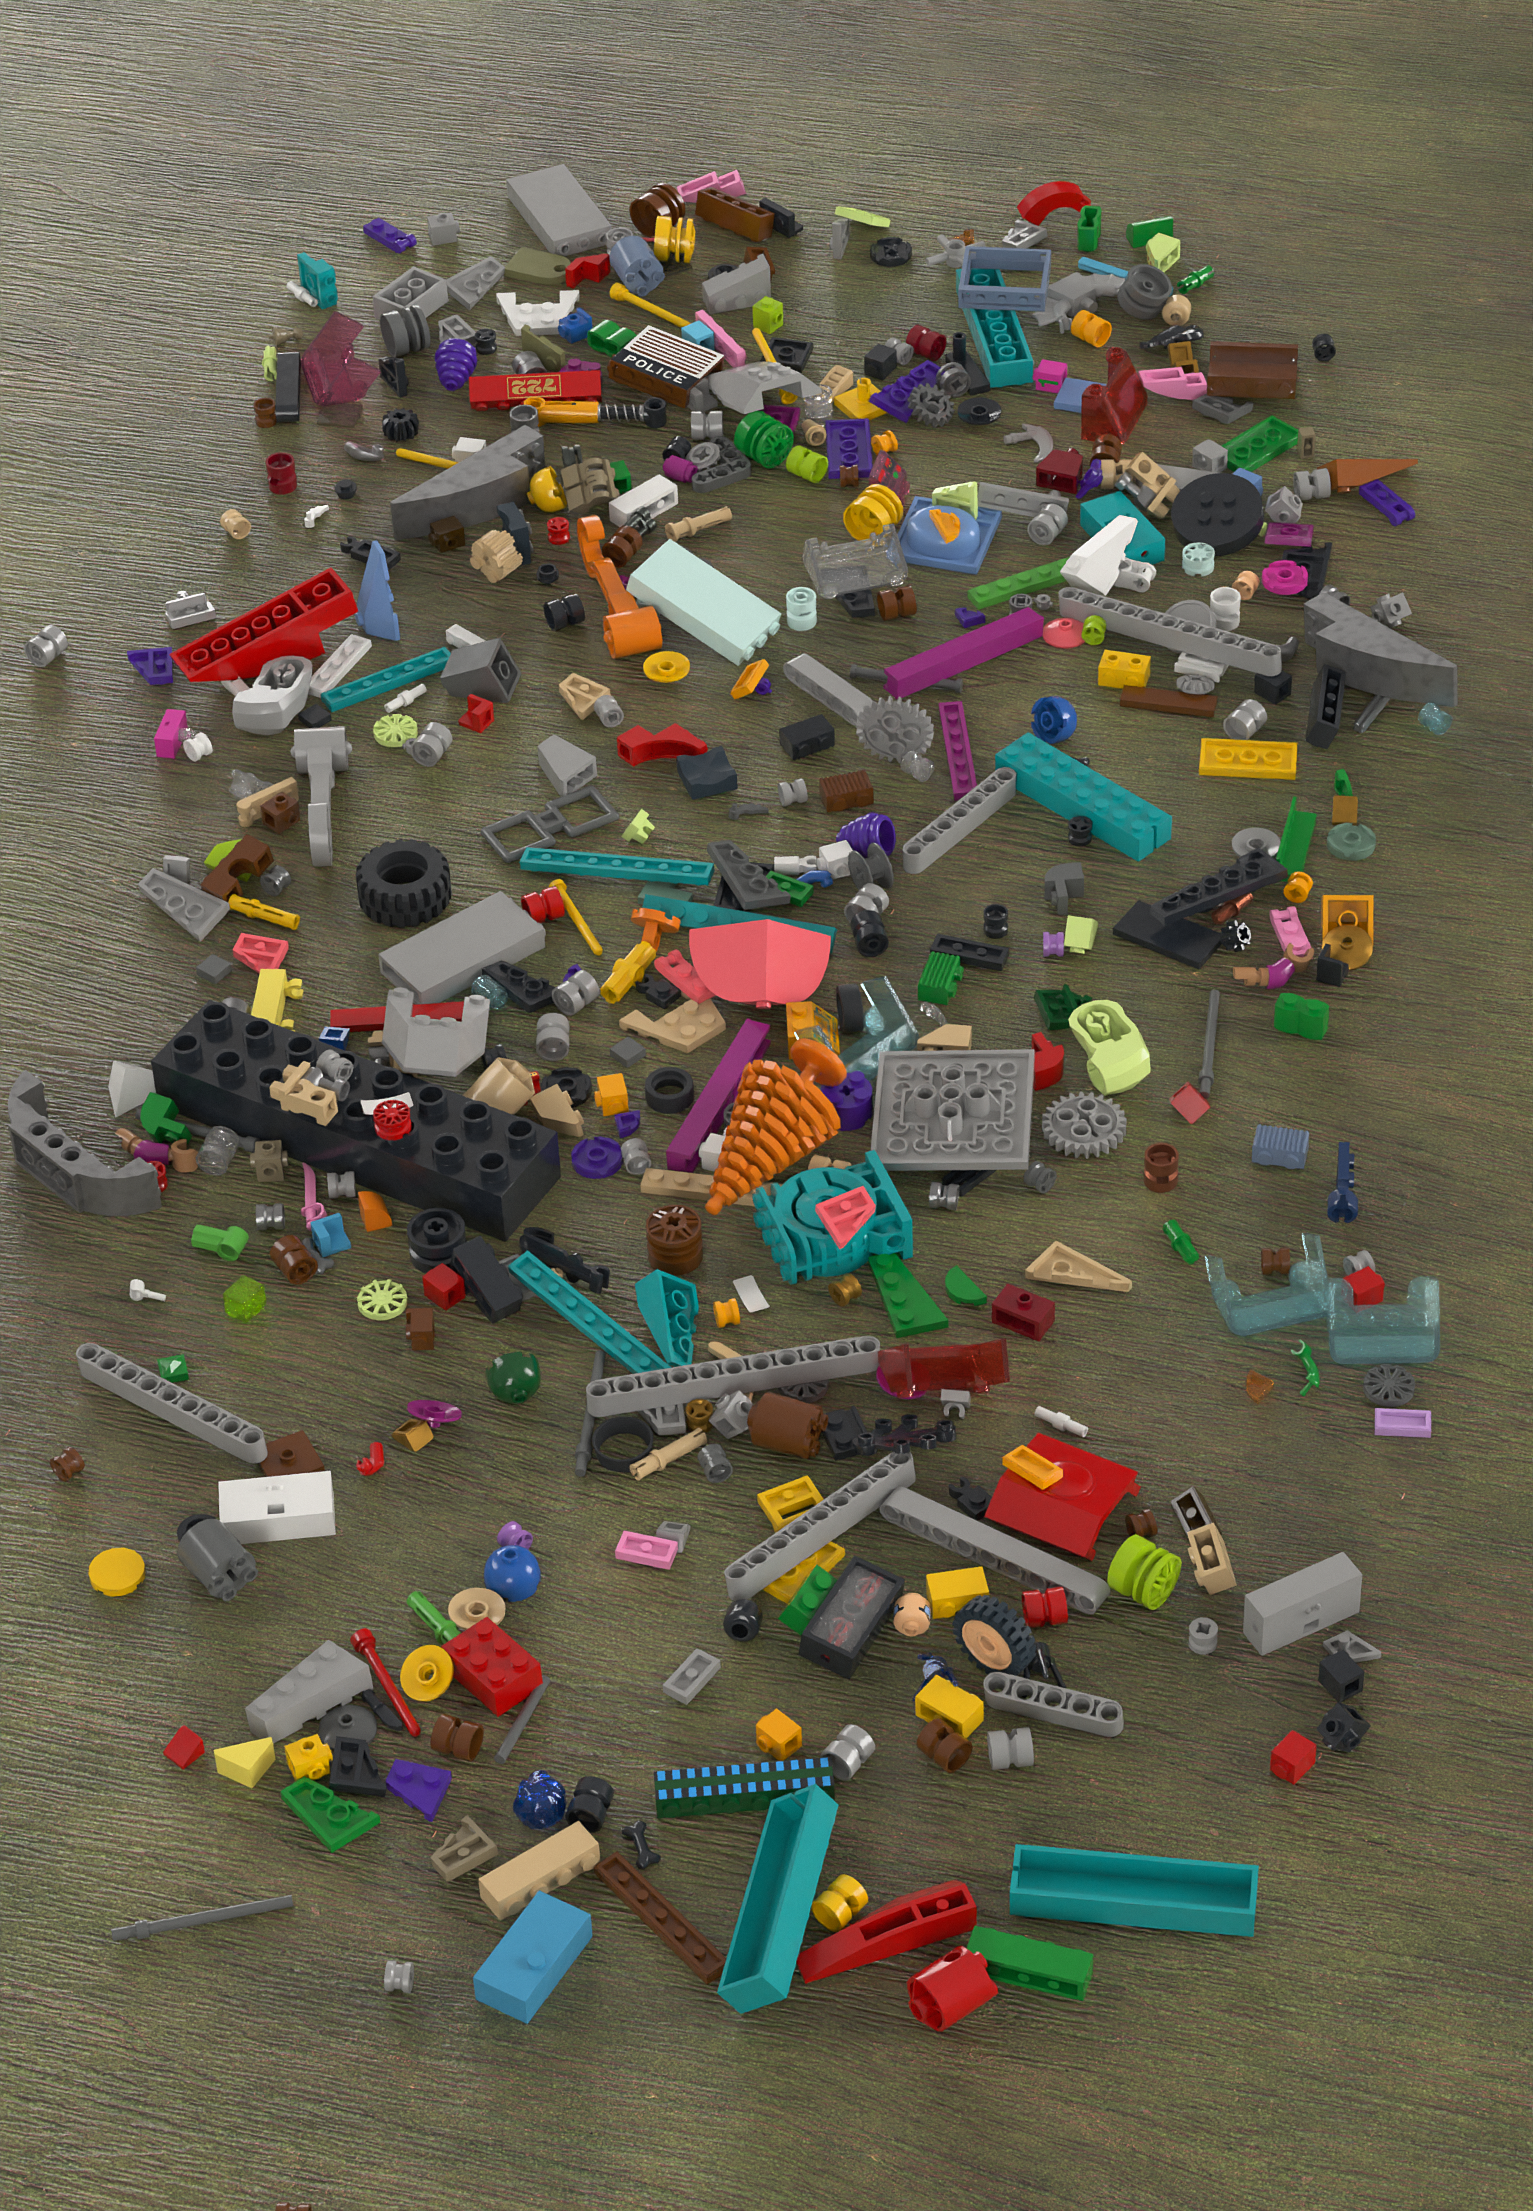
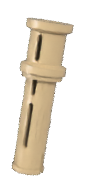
[665,506,732,542]

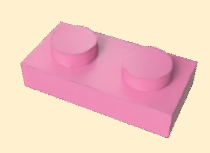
[615,1531,678,1570]

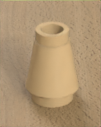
[802,419,826,446]

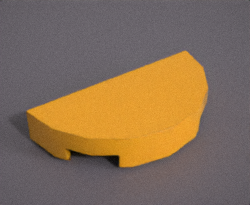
[929,509,961,544]

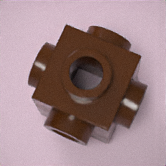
[260,792,300,834]

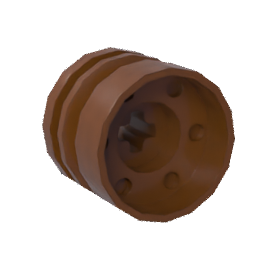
[629,183,686,238]
[646,1205,703,1276]

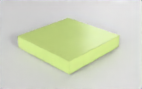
[835,206,891,227]

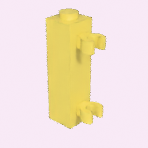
[251,969,304,1032]

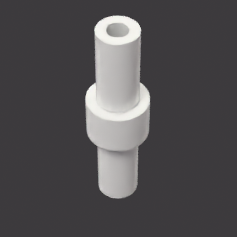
[287,281,318,307]
[384,684,427,713]
[1035,1406,1088,1437]

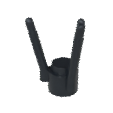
[1022,1642,1067,1698]

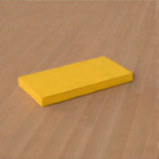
[1199,738,1298,780]

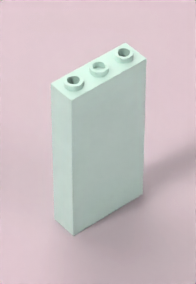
[626,539,781,666]

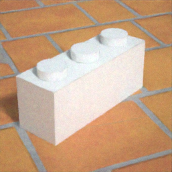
[609,474,678,528]

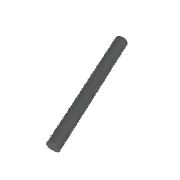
[494,1675,550,1764]

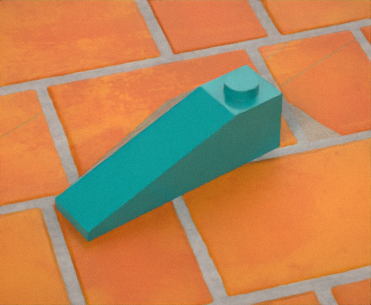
[635,1269,699,1367]

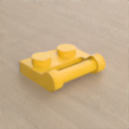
[757,1475,824,1533]

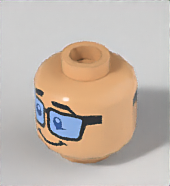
[893,1593,931,1637]

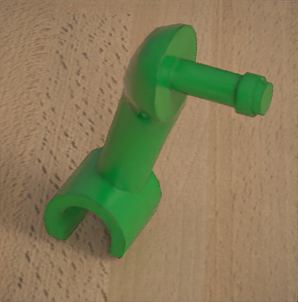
[1291,1340,1320,1397]

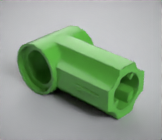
[191,1225,249,1261]

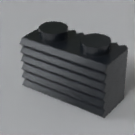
[779,714,835,761]

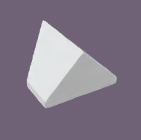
[108,1061,156,1118]

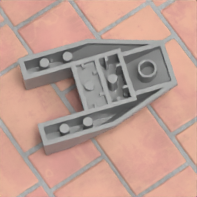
[382,988,490,1077]

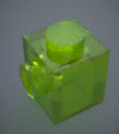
[223,1275,267,1323]

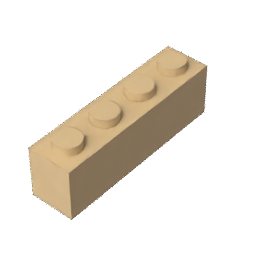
[478,1821,600,1921]

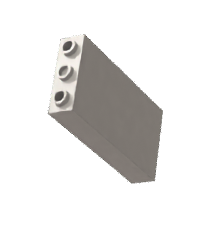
[506,164,612,256]
[378,891,546,1004]

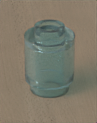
[471,975,508,1009]

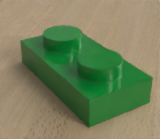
[766,871,814,908]

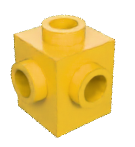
[284,1734,333,1781]

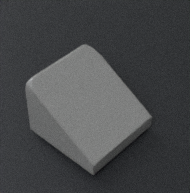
[656,1521,690,1553]

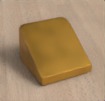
[1332,796,1358,826]
[391,1419,434,1452]

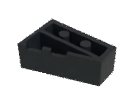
[450,1235,523,1324]

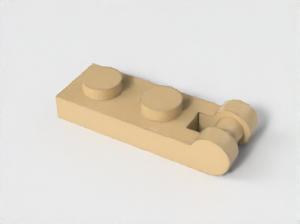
[237,777,299,827]

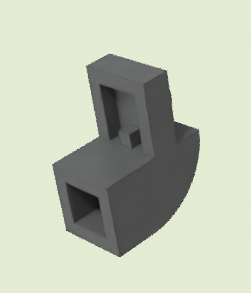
[1044,862,1084,915]

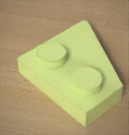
[932,481,978,520]

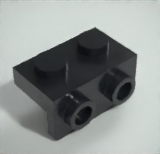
[759,198,803,238]

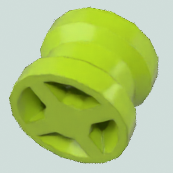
[1081,615,1107,645]

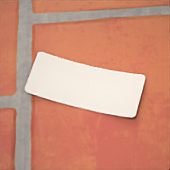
[361,1092,413,1115]
[733,1275,770,1312]

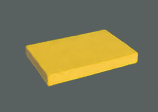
[762,1541,845,1604]

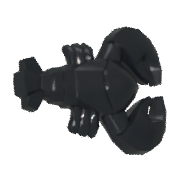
[1139,325,1204,349]

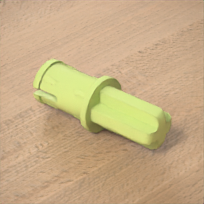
[262,345,277,381]

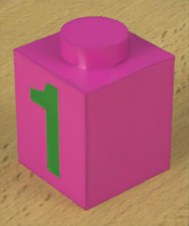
[1033,359,1067,393]

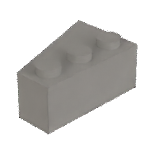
[702,254,771,314]

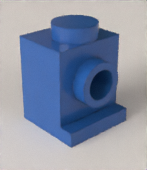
[558,307,592,344]

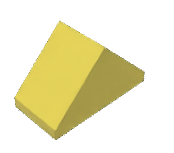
[214,1737,276,1788]

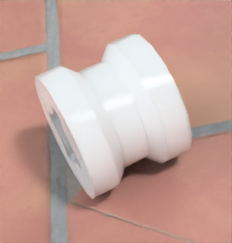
[183,732,213,762]

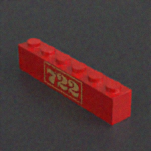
[469,370,602,411]

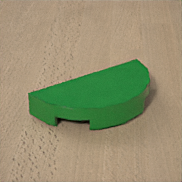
[945,1265,987,1306]

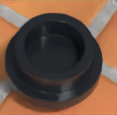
[334,479,357,499]
[536,563,559,584]

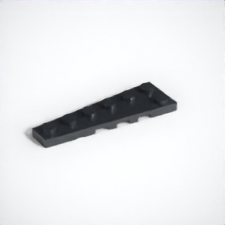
[1150,847,1288,926]

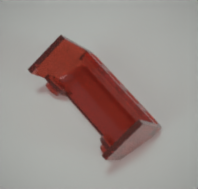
[877,1338,1010,1398]

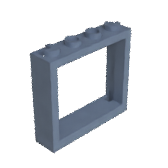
[958,246,1051,312]

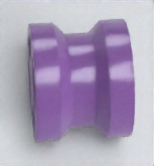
[1043,932,1064,957]
[497,1521,533,1549]

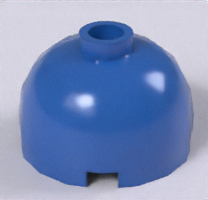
[1031,696,1077,744]
[484,1545,541,1602]

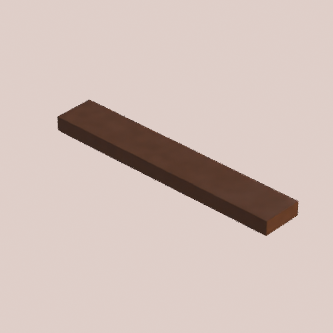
[593,1851,727,1985]

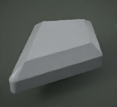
[1323,1630,1381,1662]

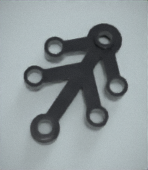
[852,1414,956,1456]

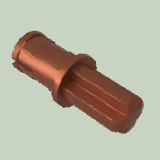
[1211,892,1253,925]

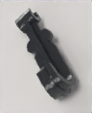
[519,1227,610,1294]

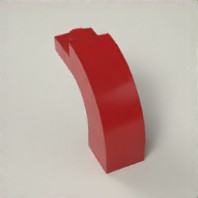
[1017,181,1091,226]

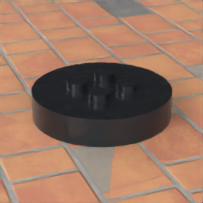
[1171,473,1264,557]

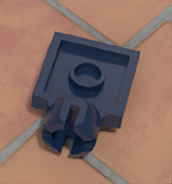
[1327,1142,1358,1223]

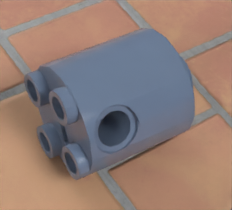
[609,236,665,297]

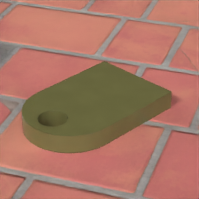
[504,247,571,285]

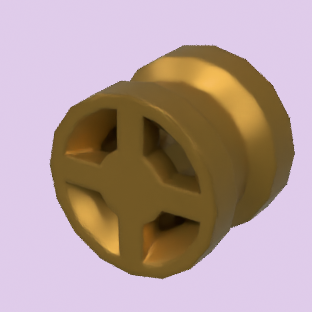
[828,1273,862,1307]
[686,1399,714,1434]

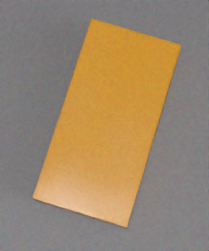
[730,659,769,699]
[1002,1445,1063,1490]

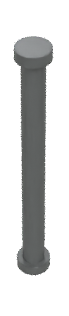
[850,664,963,693]

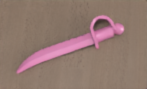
[301,1162,328,1231]

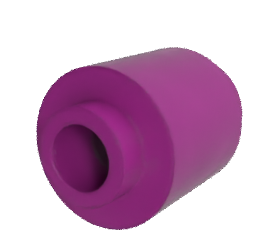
[663,455,697,483]

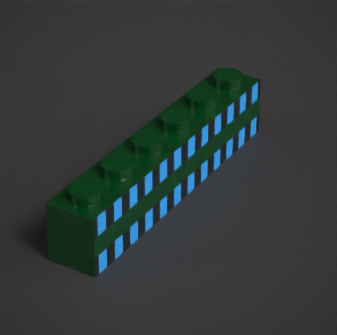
[654,1757,835,1818]

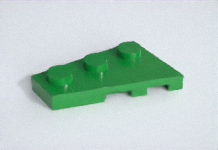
[280,1776,381,1853]

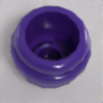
[434,338,478,391]
[836,812,896,859]

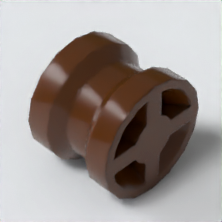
[839,464,859,488]
[50,1446,85,1482]
[1125,1509,1158,1537]

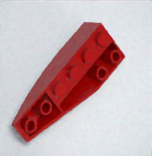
[796,1880,977,1984]

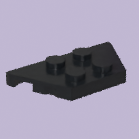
[1282,542,1332,600]

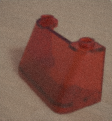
[1081,347,1148,444]

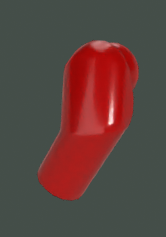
[356,1442,384,1476]

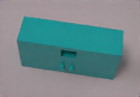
[1080,491,1165,565]

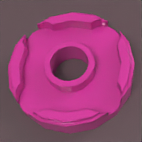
[1262,560,1308,595]

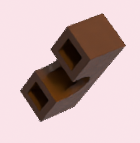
[200,834,274,902]

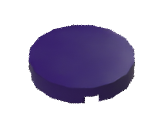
[571,1136,623,1179]

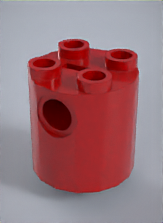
[907,1946,998,2032]

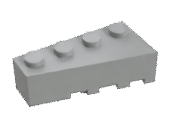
[245,1640,374,1744]

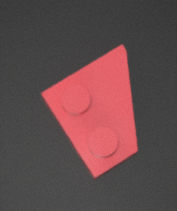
[815,1186,876,1249]

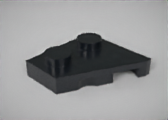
[378,356,409,398]
[329,1736,387,1797]

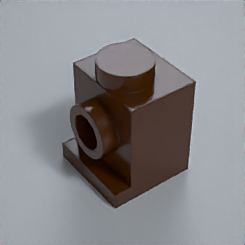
[406,1308,435,1351]

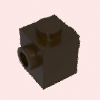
[428,515,465,553]

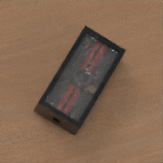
[798,1555,905,1680]

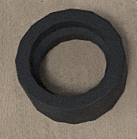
[836,983,864,1033]
[645,1067,694,1114]

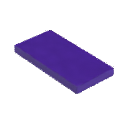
[825,418,873,479]

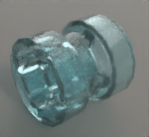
[1418,703,1452,735]

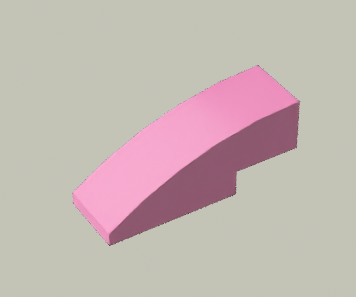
[677,170,746,203]
[1138,367,1207,400]

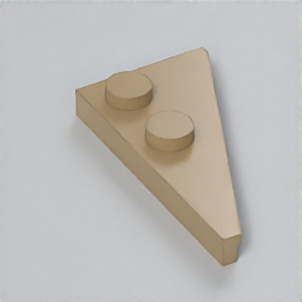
[1025,1241,1132,1292]

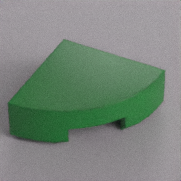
[1334,769,1353,796]

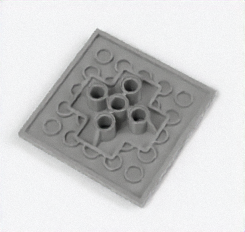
[871,1049,1035,1171]

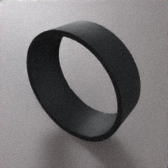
[592,1416,653,1473]

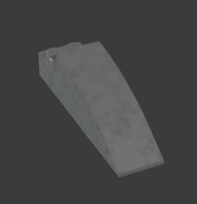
[390,425,546,540]
[1304,592,1458,707]

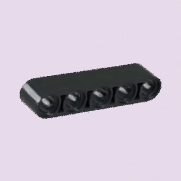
[276,352,301,423]

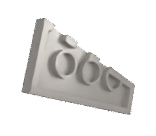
[138,868,230,942]

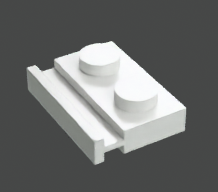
[1174,652,1229,683]

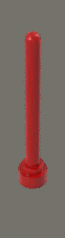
[350,1628,421,1737]

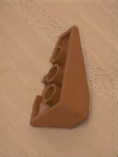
[1317,459,1418,494]

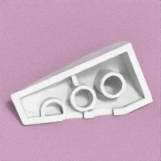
[1060,515,1138,596]

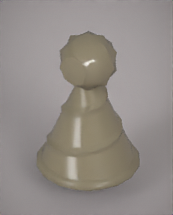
[268,326,303,347]

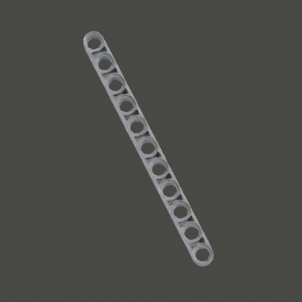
[1058,587,1282,676]
[586,1336,880,1417]

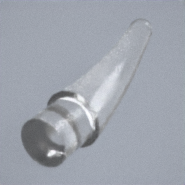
[920,1001,948,1026]

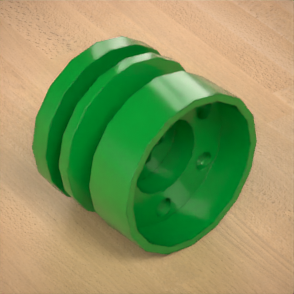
[734,410,794,468]

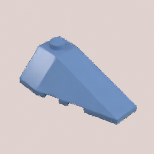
[355,540,400,641]

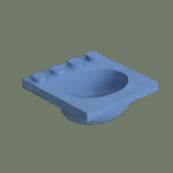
[889,496,1002,575]

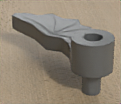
[728,803,769,820]

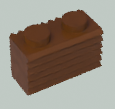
[819,770,874,813]

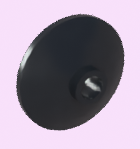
[957,397,1001,425]

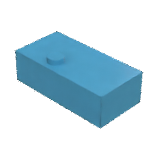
[473,1891,593,2024]

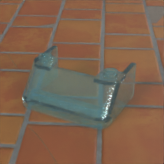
[794,976,919,1081]
[1205,1233,1333,1336]

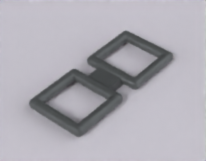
[480,785,620,863]

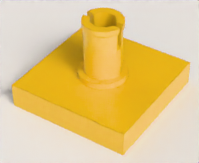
[834,378,887,420]

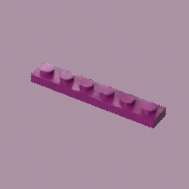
[938,701,977,801]

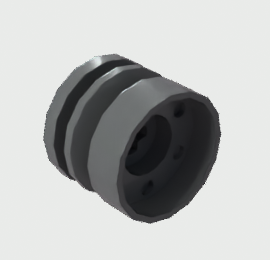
[380,304,431,358]

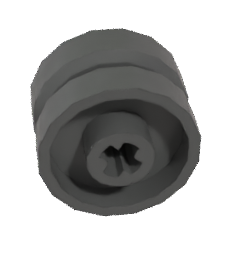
[1117,264,1172,320]

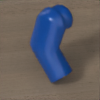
[796,870,834,888]

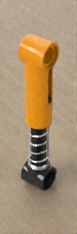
[524,396,667,429]

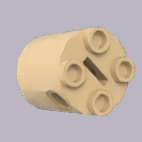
[462,1057,535,1115]

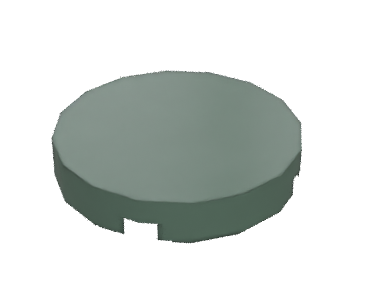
[1327,823,1376,861]

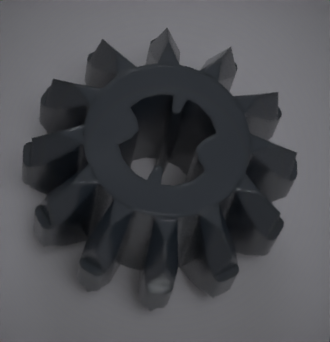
[382,408,419,442]

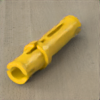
[228,894,300,930]

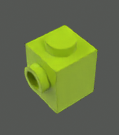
[752,296,784,334]

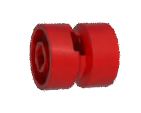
[521,886,565,923]
[1021,1586,1068,1628]

